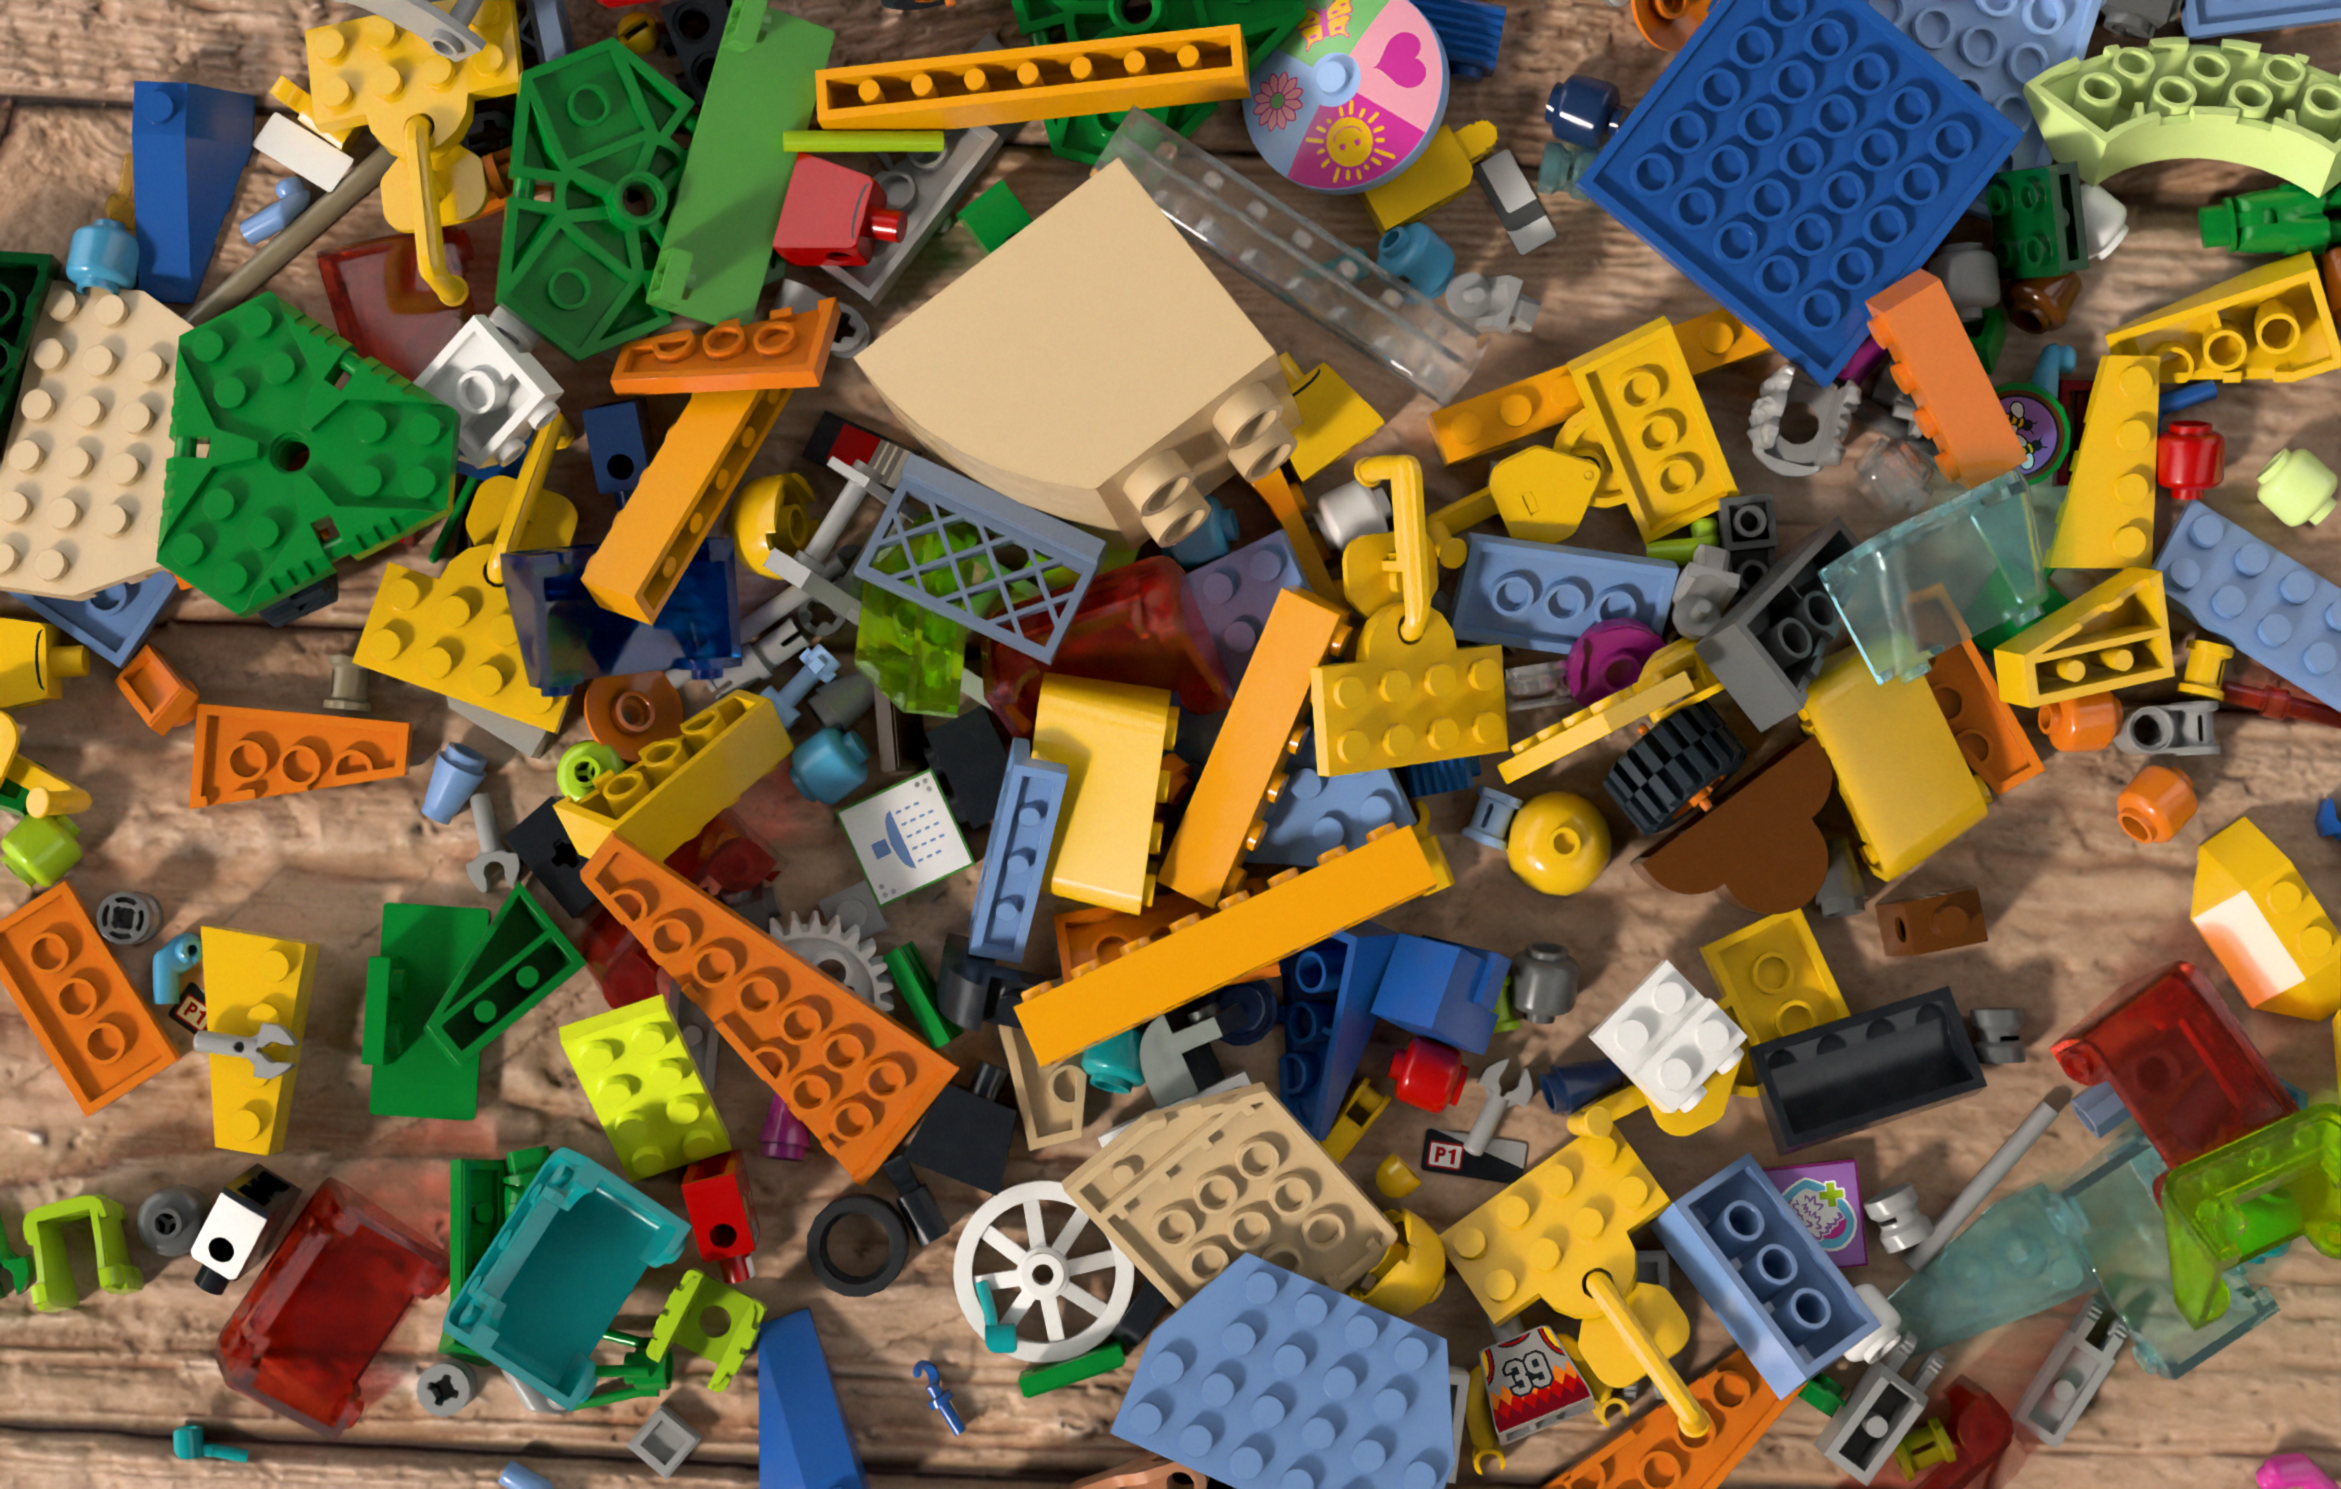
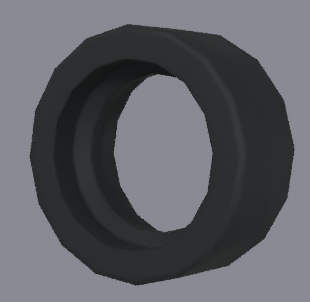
[807,1193,909,1297]

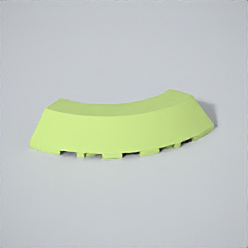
[2023,37,2341,198]

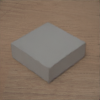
[626,1403,703,1480]

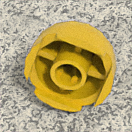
[723,472,820,580]
[1505,791,1612,896]
[1346,1208,1445,1318]

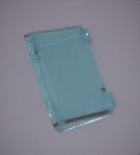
[1817,468,2050,686]
[2046,1124,2280,1380]

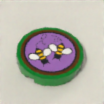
[1992,381,2071,488]

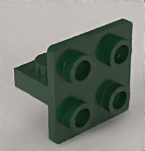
[1986,161,2089,280]

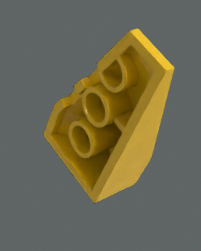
[2105,251,2341,383]

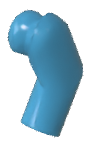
[2031,343,2077,399]
[152,932,203,1004]

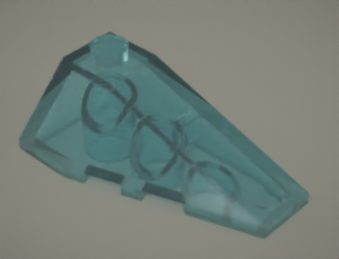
[1887,1182,2100,1359]

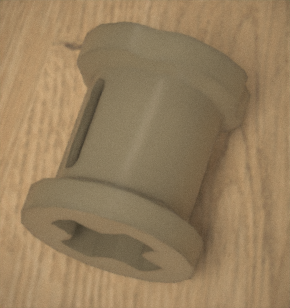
[323,655,372,712]

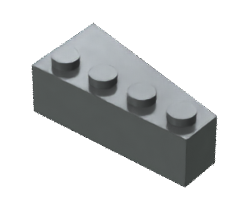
[1694,516,1872,732]

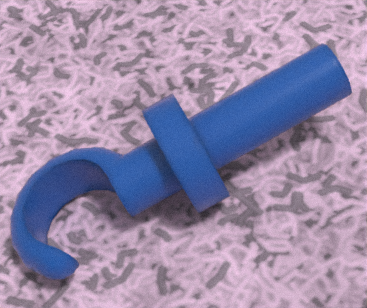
[913,1360,966,1436]

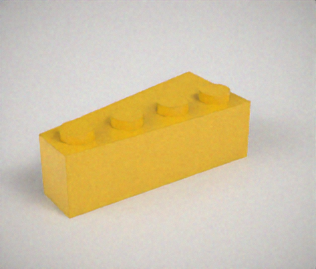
[552,689,794,863]
[201,925,320,1156]

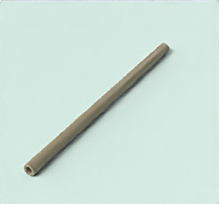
[182,29,535,328]

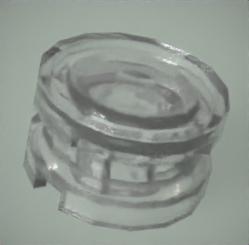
[1503,660,1573,713]

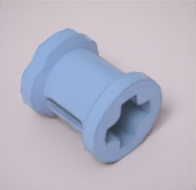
[1460,785,1523,851]

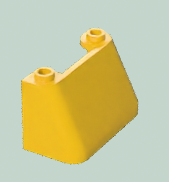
[1797,626,1992,882]

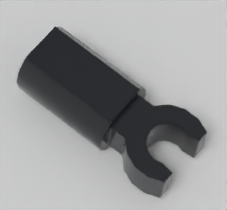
[883,1152,951,1247]

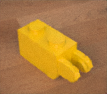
[1357,119,1499,237]

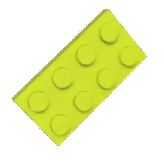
[559,994,732,1182]

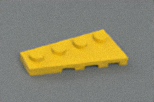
[2042,355,2160,569]

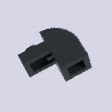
[935,933,1047,1032]

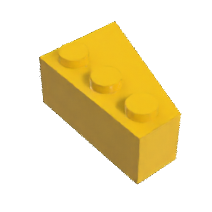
[1993,566,2175,708]

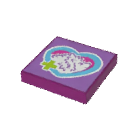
[1762,1158,1868,1269]

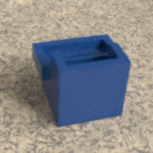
[1370,933,1512,1055]

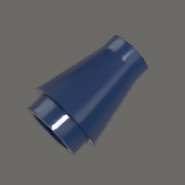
[1540,1058,1623,1116]

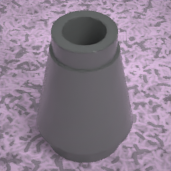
[806,664,875,733]
[1816,838,1869,918]

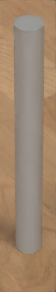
[665,554,849,689]
[1902,1101,2059,1273]

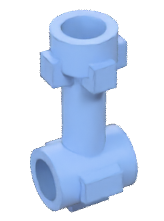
[760,643,841,732]

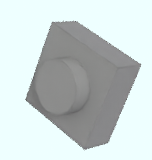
[817,880,889,941]

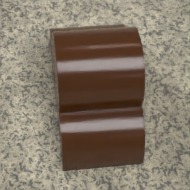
[1629,734,1833,914]

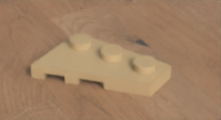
[998,977,1087,1151]

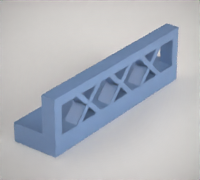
[968,737,1068,964]

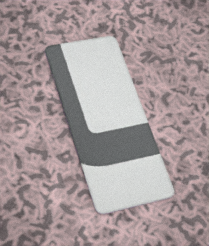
[1473,149,1556,255]

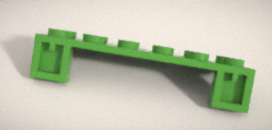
[645,0,835,327]

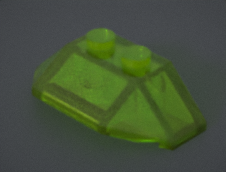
[854,511,978,718]

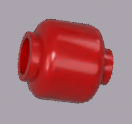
[2155,420,2225,500]
[1386,1036,1469,1113]

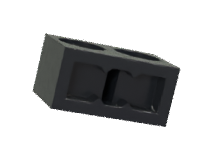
[656,0,730,112]

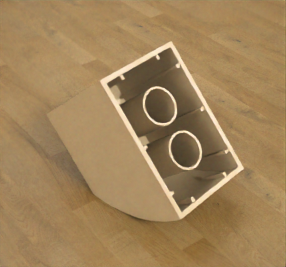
[853,157,1303,552]

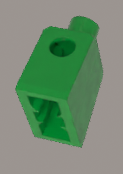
[955,180,1033,257]

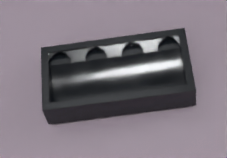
[1748,986,1988,1157]

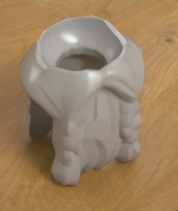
[1747,365,1862,477]

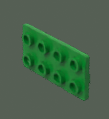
[361,902,491,1121]

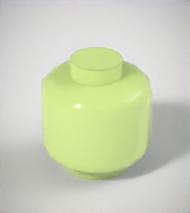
[2256,448,2338,527]

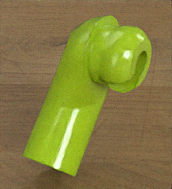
[1646,518,1721,565]

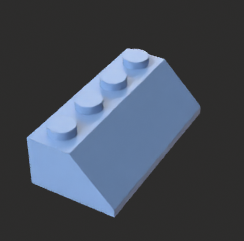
[1649,1152,1882,1401]

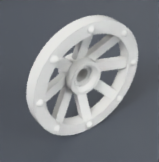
[953,1180,1134,1362]

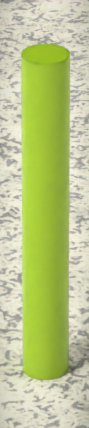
[783,130,944,152]

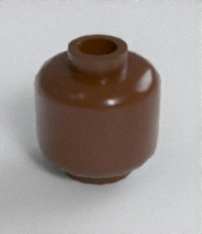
[2003,271,2083,334]

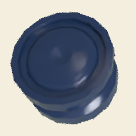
[1203,979,1277,1046]

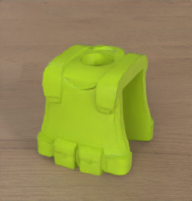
[23,1194,145,1313]
[646,1268,768,1393]

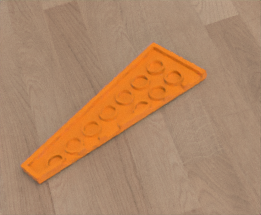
[580,830,959,1187]
[1539,1348,1807,1489]

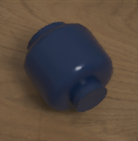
[1545,74,1628,150]

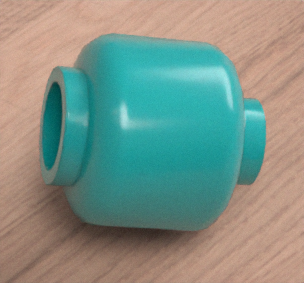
[1081,1023,1146,1094]

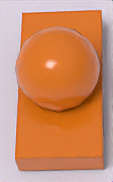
[114,642,201,737]

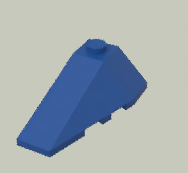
[132,81,256,304]
[1277,920,1399,1141]
[758,1307,871,1489]

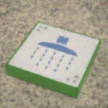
[835,768,976,908]

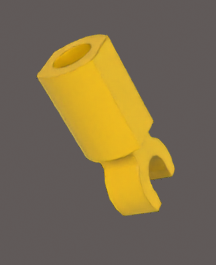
[269,75,364,153]
[1411,800,1456,897]

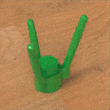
[573,1328,674,1411]

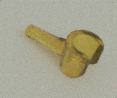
[105,153,136,231]

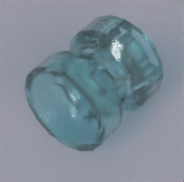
[1535,141,1599,202]

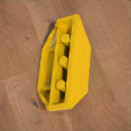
[2190,816,2341,1022]

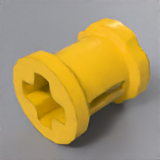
[2175,639,2235,702]

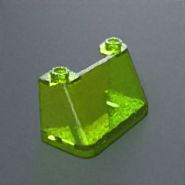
[2161,1102,2341,1332]

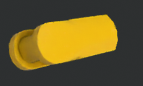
[1318,1076,1392,1165]

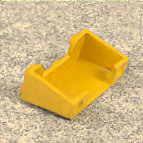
[1031,672,1180,916]

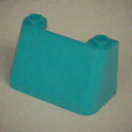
[442,1147,692,1412]

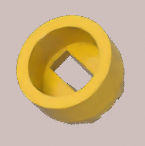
[617,11,660,57]
[1376,1152,1422,1198]

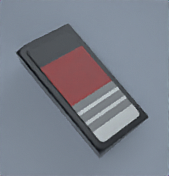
[802,410,922,494]

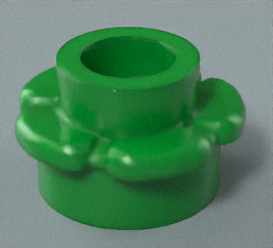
[1797,1372,1847,1418]

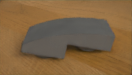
[1718,493,1778,607]

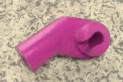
[2256,1452,2339,1489]

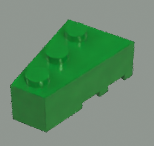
[423,880,587,1070]

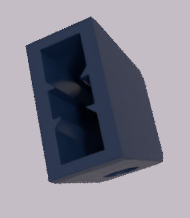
[582,397,656,512]

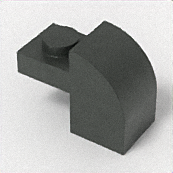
[1139,1002,1249,1109]

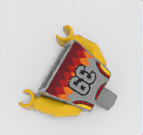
[1465,1314,1630,1475]

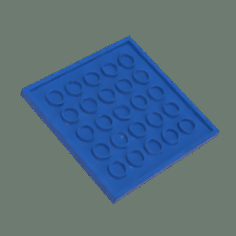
[1574,0,2026,388]

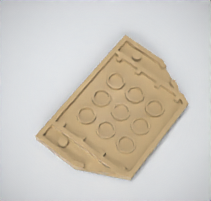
[0,280,210,602]
[1061,1082,1398,1310]

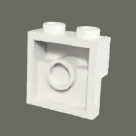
[413,314,565,469]
[1588,960,1748,1113]

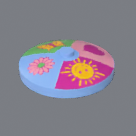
[1242,0,1450,195]

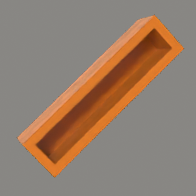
[1865,268,2028,493]

